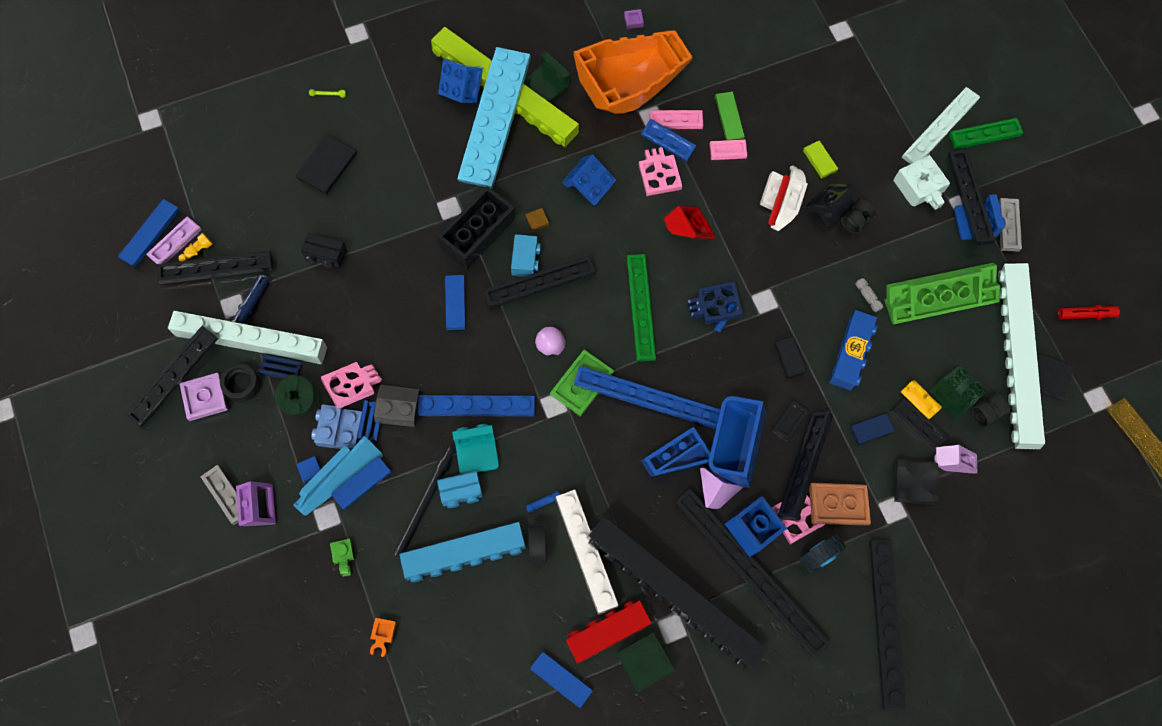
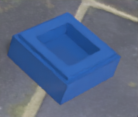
[296,456,321,483]

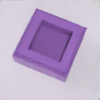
[624,9,644,29]

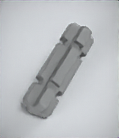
[855,278,883,312]

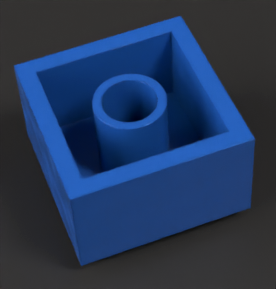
[725,496,787,557]

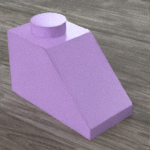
[935,445,977,474]

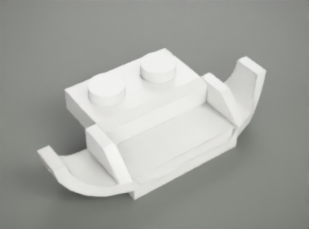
[760,165,807,231]

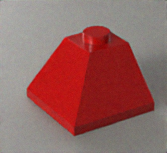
[664,206,716,239]

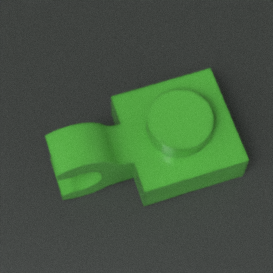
[330,539,355,577]

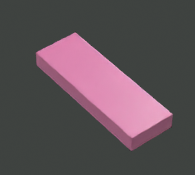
[649,110,703,129]

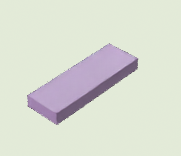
[146,216,202,264]

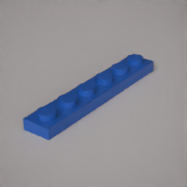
[417,395,535,416]

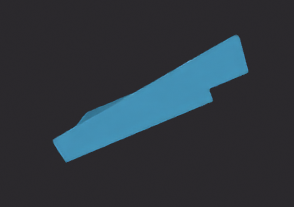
[293,436,383,516]

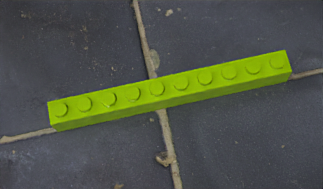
[431,27,579,147]

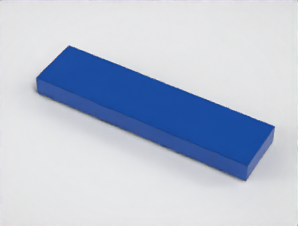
[118,199,180,267]

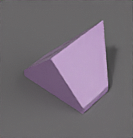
[700,468,743,509]

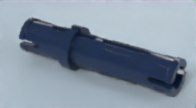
[231,275,269,324]

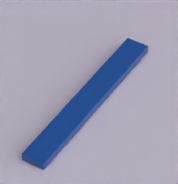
[574,366,721,429]

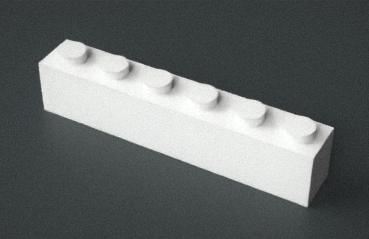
[556,490,618,615]

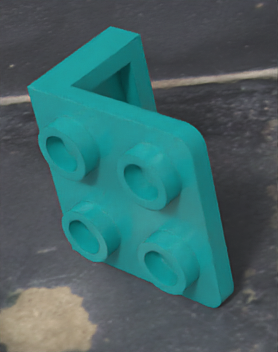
[453,424,499,474]

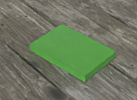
[550,350,615,417]

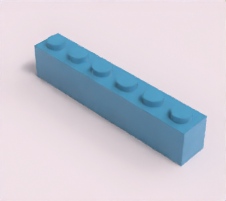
[400,522,526,582]

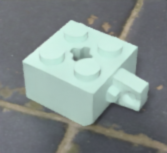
[894,155,950,210]

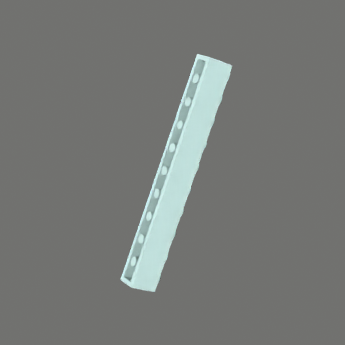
[998,263,1045,449]

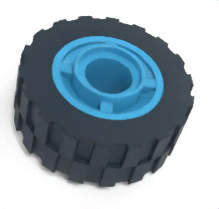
[800,534,847,573]

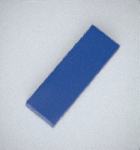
[641,119,696,162]
[445,275,466,330]
[331,457,392,510]
[530,652,593,708]

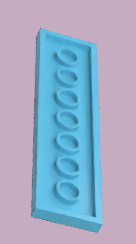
[457,47,531,189]

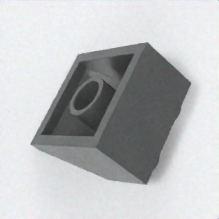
[374,385,419,427]

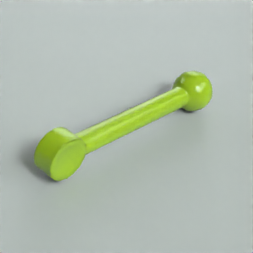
[309,89,346,98]

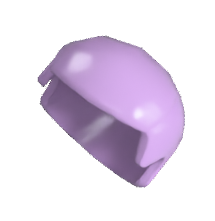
[535,327,566,356]

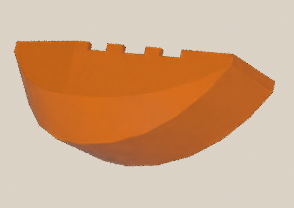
[573,30,692,113]

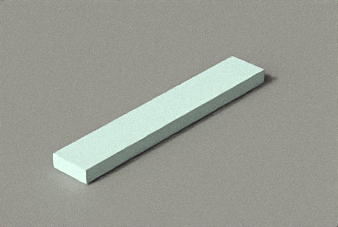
[902,87,980,164]

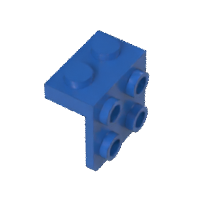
[954,194,1006,240]

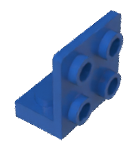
[438,59,483,103]
[562,154,616,205]

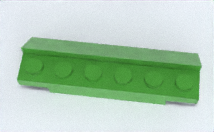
[884,263,1000,324]

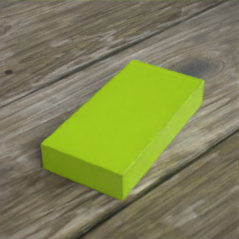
[803,141,838,179]

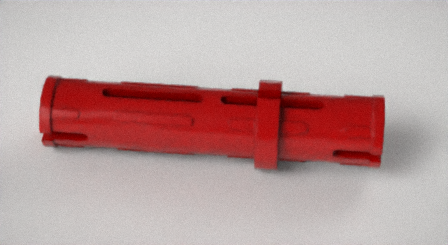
[1058,305,1120,320]

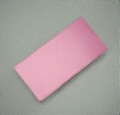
[709,140,747,160]

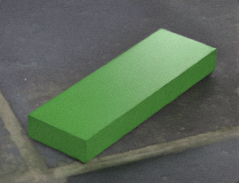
[715,92,745,140]

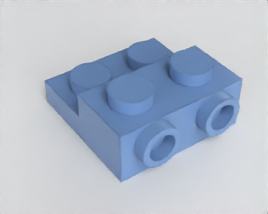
[312,405,362,450]

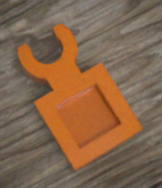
[370,618,397,657]

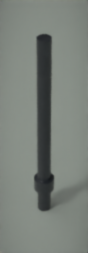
[394,447,455,558]

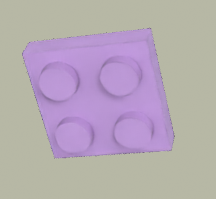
[180,373,228,421]

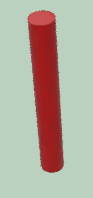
[768,175,790,226]

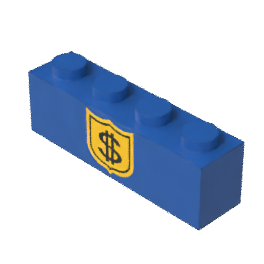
[829,310,878,391]

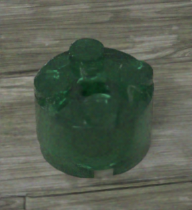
[274,375,319,416]

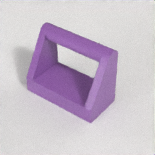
[236,481,276,526]

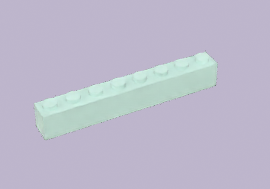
[168,311,327,364]

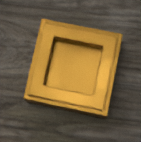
[525,208,549,232]

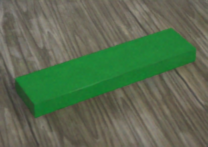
[949,118,1023,150]

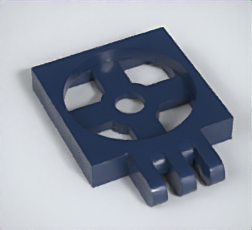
[687,281,743,325]

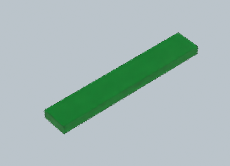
[627,254,656,362]

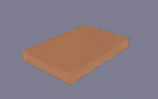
[809,483,871,525]

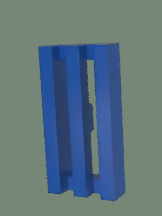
[357,400,381,442]

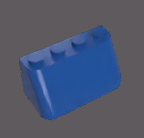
[709,396,766,488]

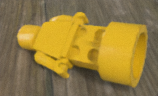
[179,233,213,261]

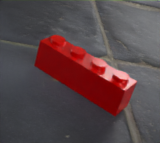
[566,600,652,664]

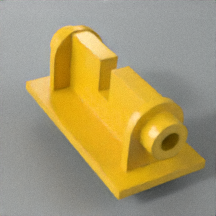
[901,380,942,419]

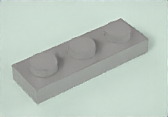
[999,198,1022,252]
[200,465,238,525]

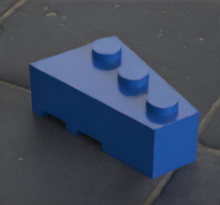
[641,427,710,477]

